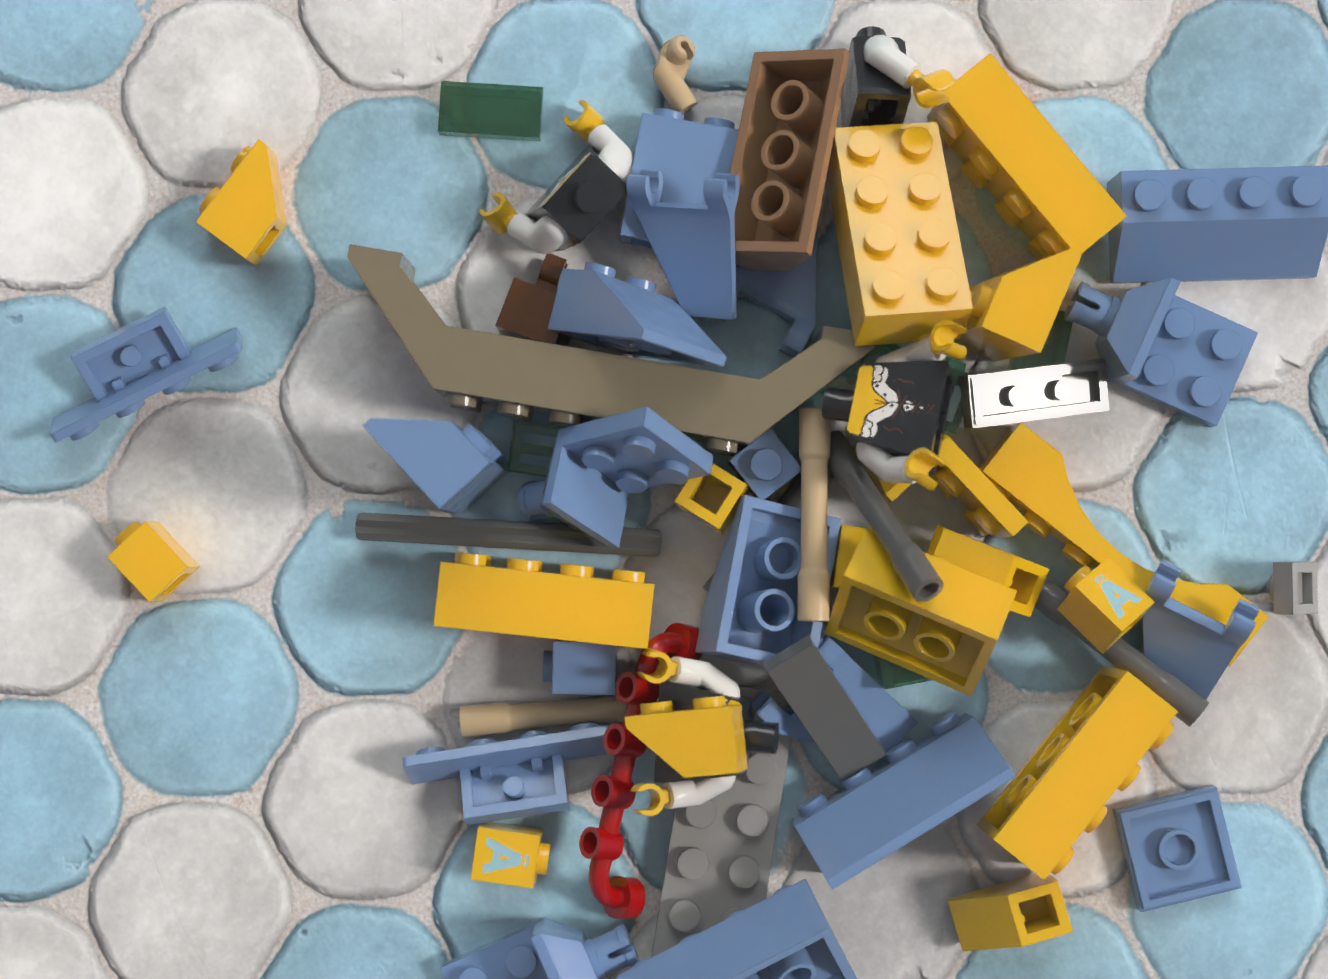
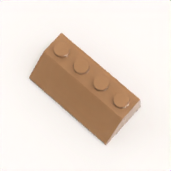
[730,48,850,271]

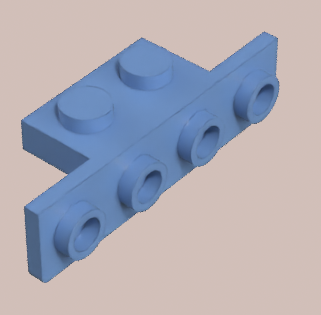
[49,307,242,443]
[402,722,609,826]

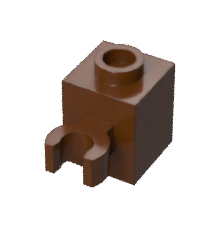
[495,254,572,345]

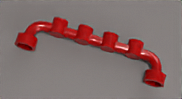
[579,623,702,919]

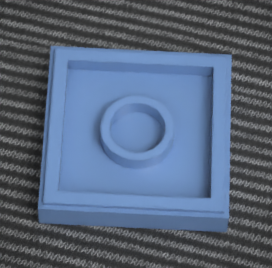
[1112,785,1242,912]

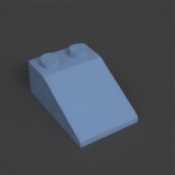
[548,262,727,367]
[695,495,841,668]

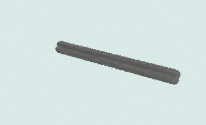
[355,512,662,557]

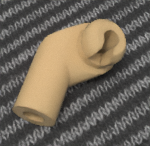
[653,35,698,114]

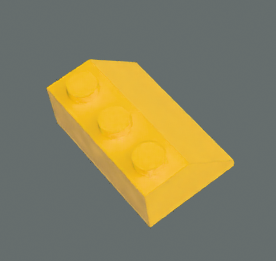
[953,248,1083,362]
[825,528,1017,696]

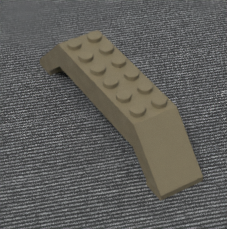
[347,244,875,456]

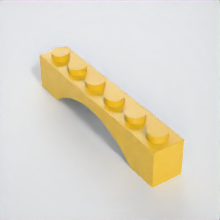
[979,422,1269,666]

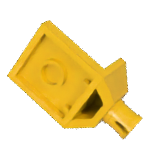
[845,425,1028,538]

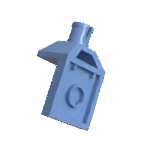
[1064,277,1258,427]
[517,407,713,549]
[440,918,639,979]

